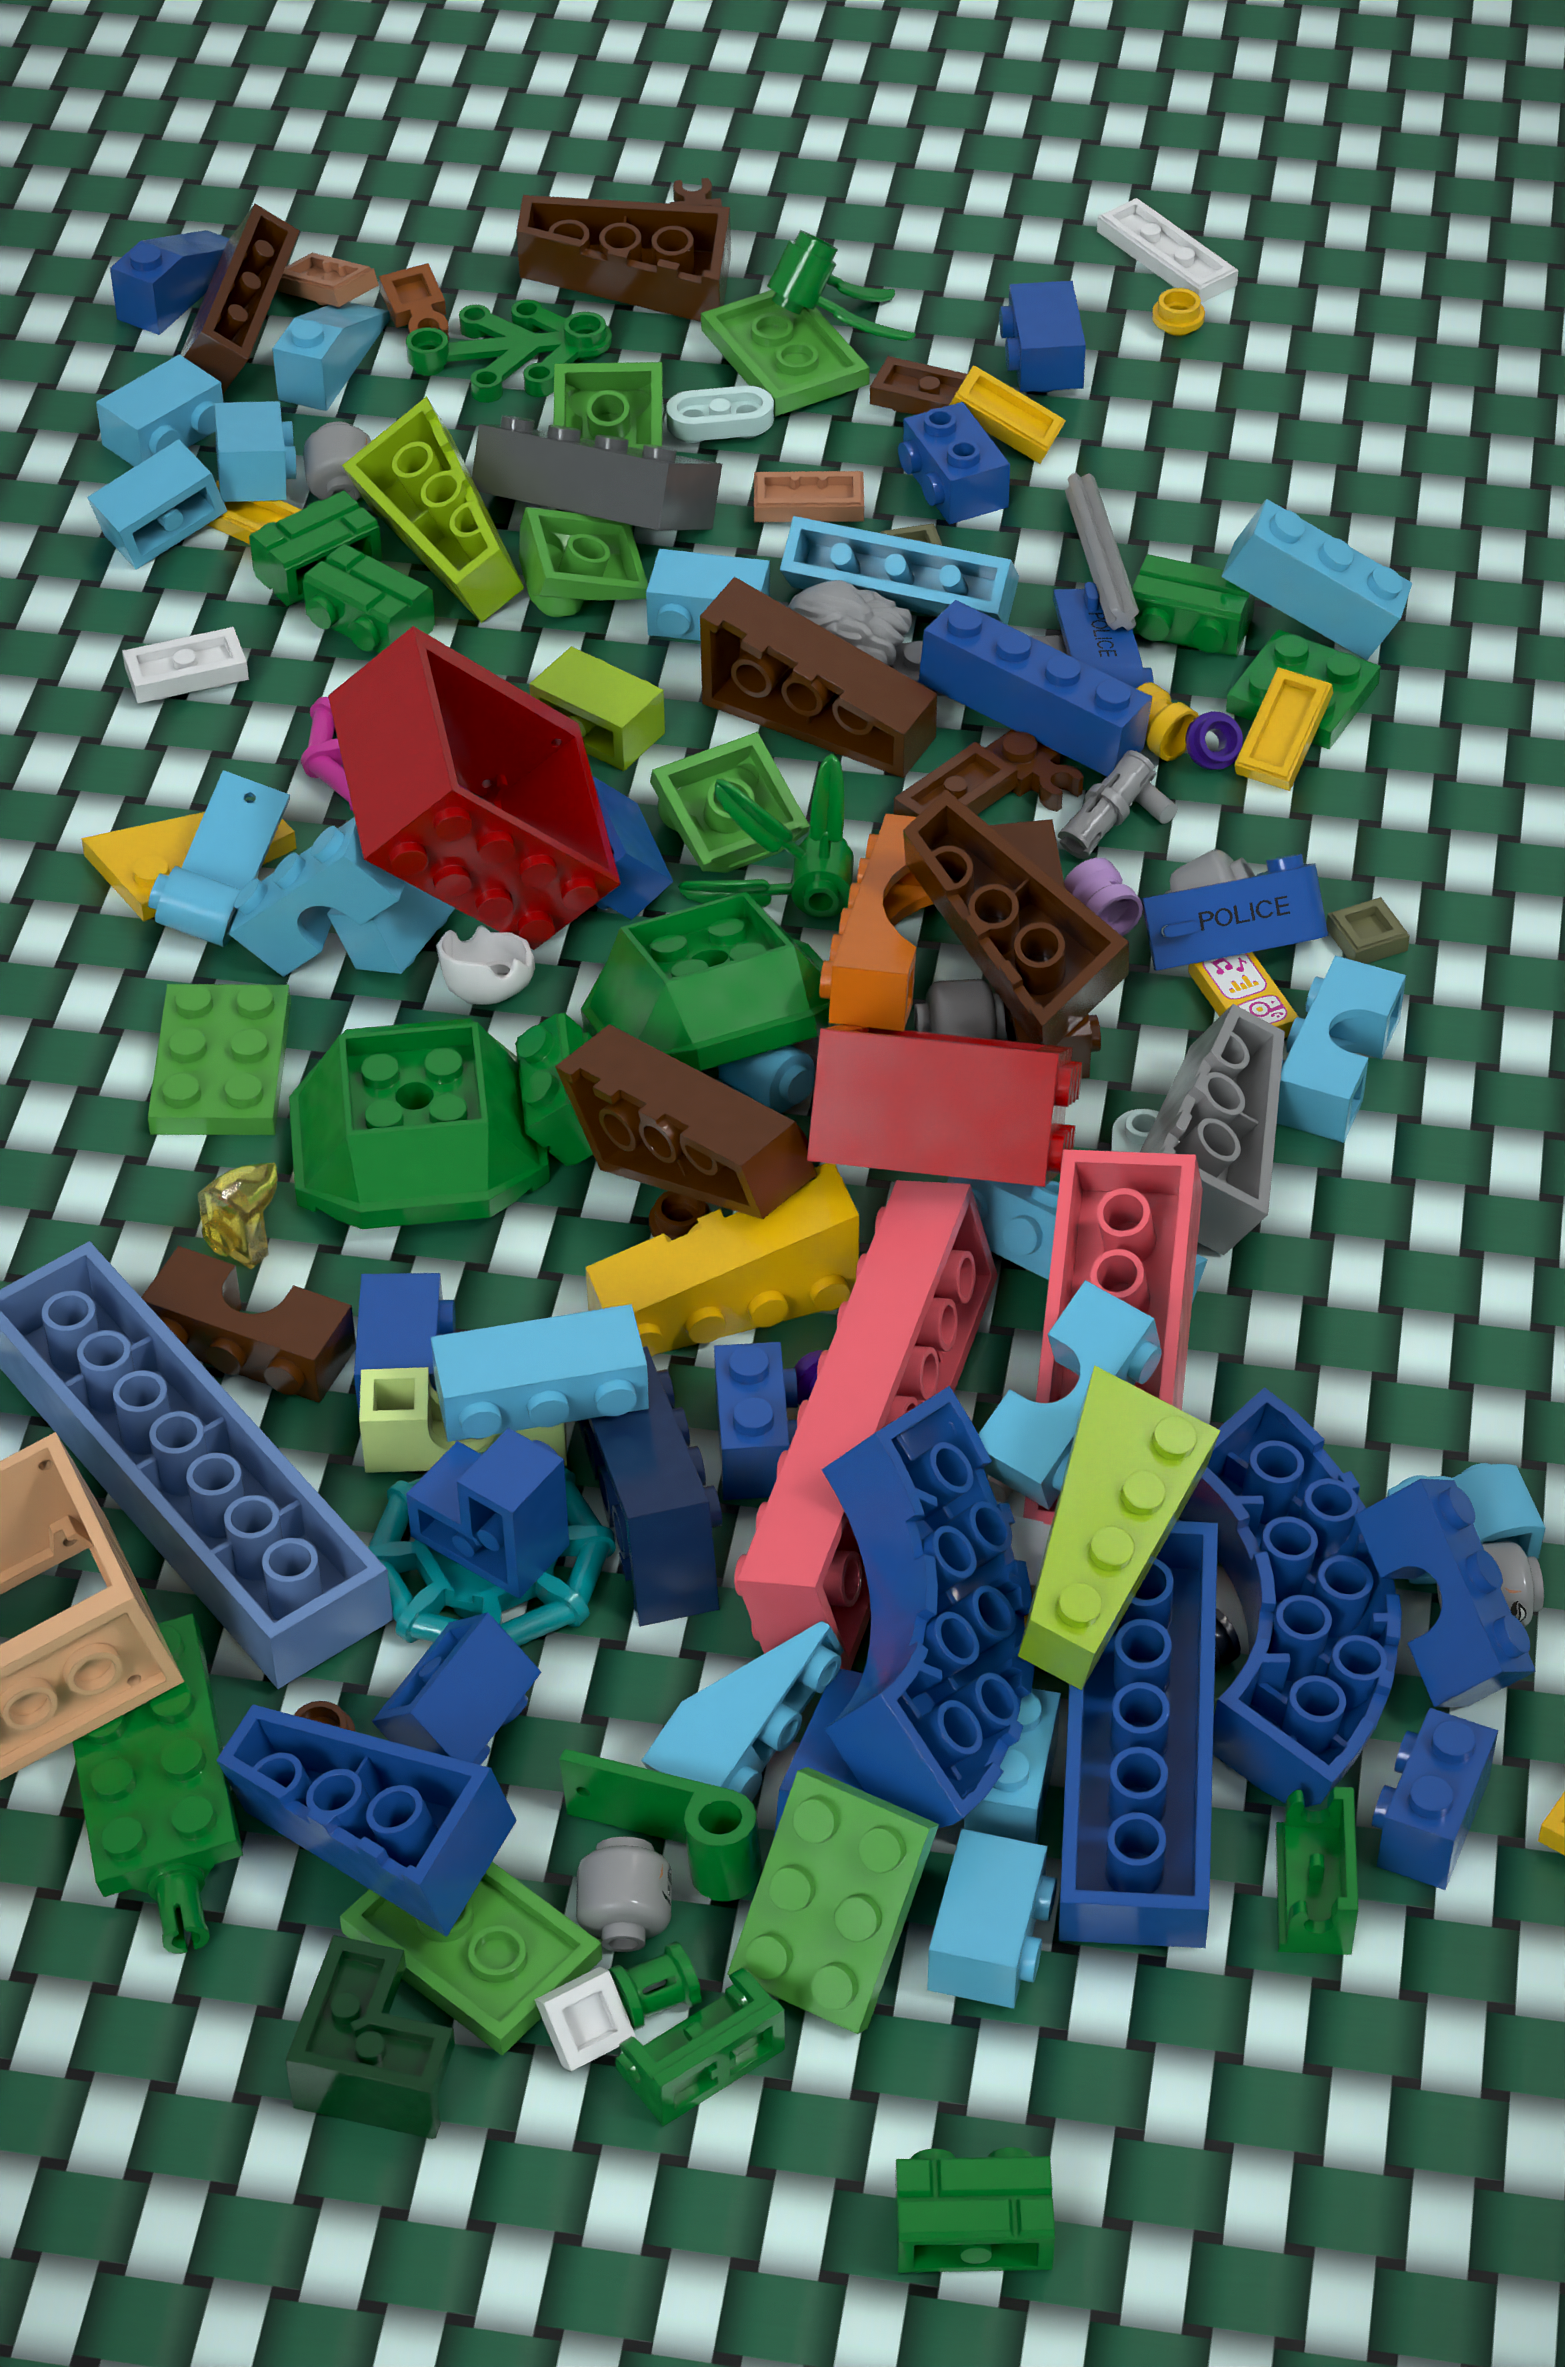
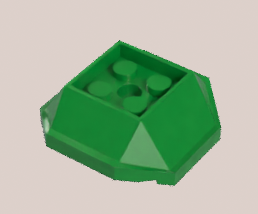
[581,892,835,1071]
[289,1018,550,1230]

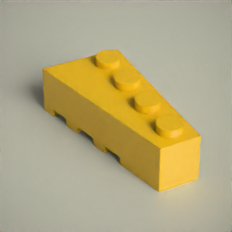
[586,1163,859,1357]

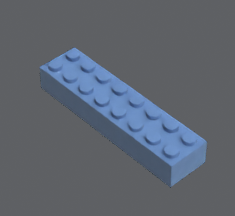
[0,1241,393,1689]

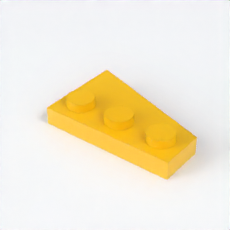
[81,812,297,922]

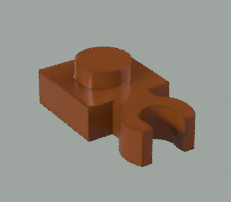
[379,263,449,342]

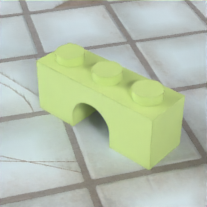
[359,1367,567,1473]

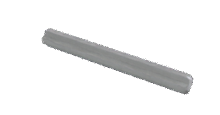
[1065,472,1139,631]

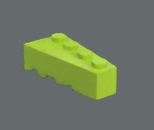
[341,396,525,623]
[1018,1365,1221,1690]

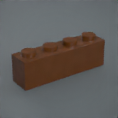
[180,203,300,394]

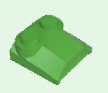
[553,362,664,449]
[519,507,648,617]
[650,732,810,873]

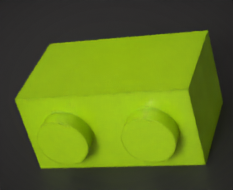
[529,646,665,771]

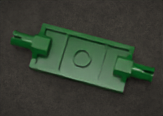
[73,1587,243,1954]

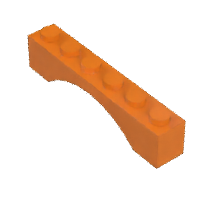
[819,814,934,1031]

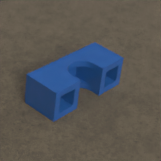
[1354,1479,1536,1707]

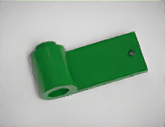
[559,1749,762,1901]

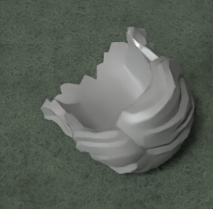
[788,580,912,666]

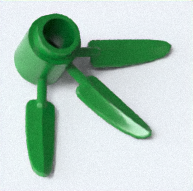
[767,230,916,341]
[678,753,854,917]

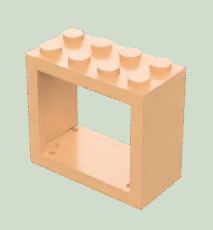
[0,1432,185,1780]

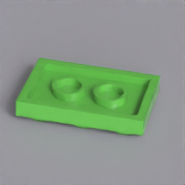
[701,290,870,416]
[148,984,291,1135]
[727,1767,939,2034]
[340,1862,602,2056]

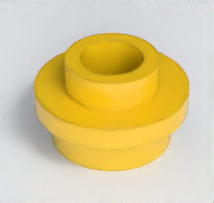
[1152,288,1205,336]

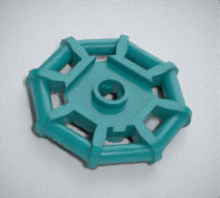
[368,1452,616,1646]

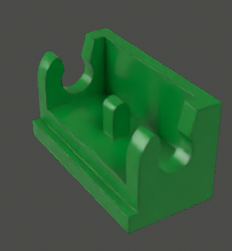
[1275,1787,1358,1955]
[615,1968,785,2127]

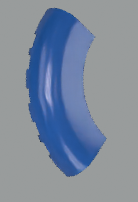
[821,1386,1035,1829]
[1178,1387,1402,1808]

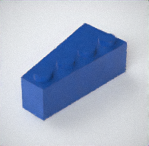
[216,1704,517,1937]

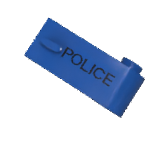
[1053,582,1154,688]
[1141,854,1328,971]

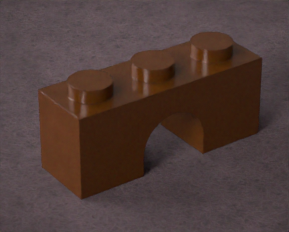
[141,1246,356,1403]

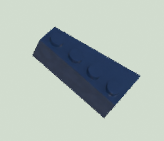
[577,1346,722,1627]

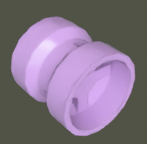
[1064,858,1143,936]

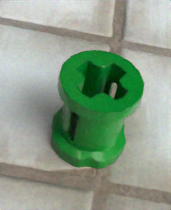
[608,1941,702,2031]

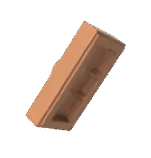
[277,253,379,307]
[754,471,864,522]

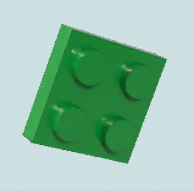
[1226,629,1381,750]

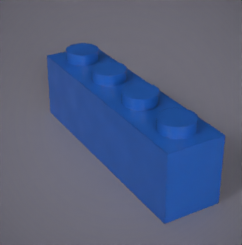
[918,600,1152,777]

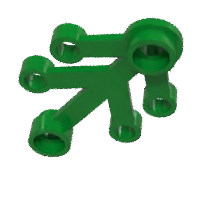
[406,299,612,403]

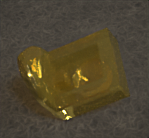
[198,1163,278,1269]

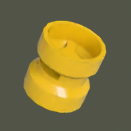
[1136,682,1199,761]

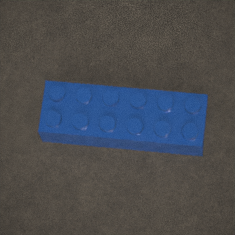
[1059,1521,1218,1948]

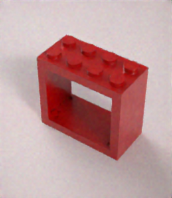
[328,626,621,950]
[807,1024,1083,1187]

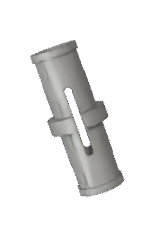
[1058,750,1156,859]

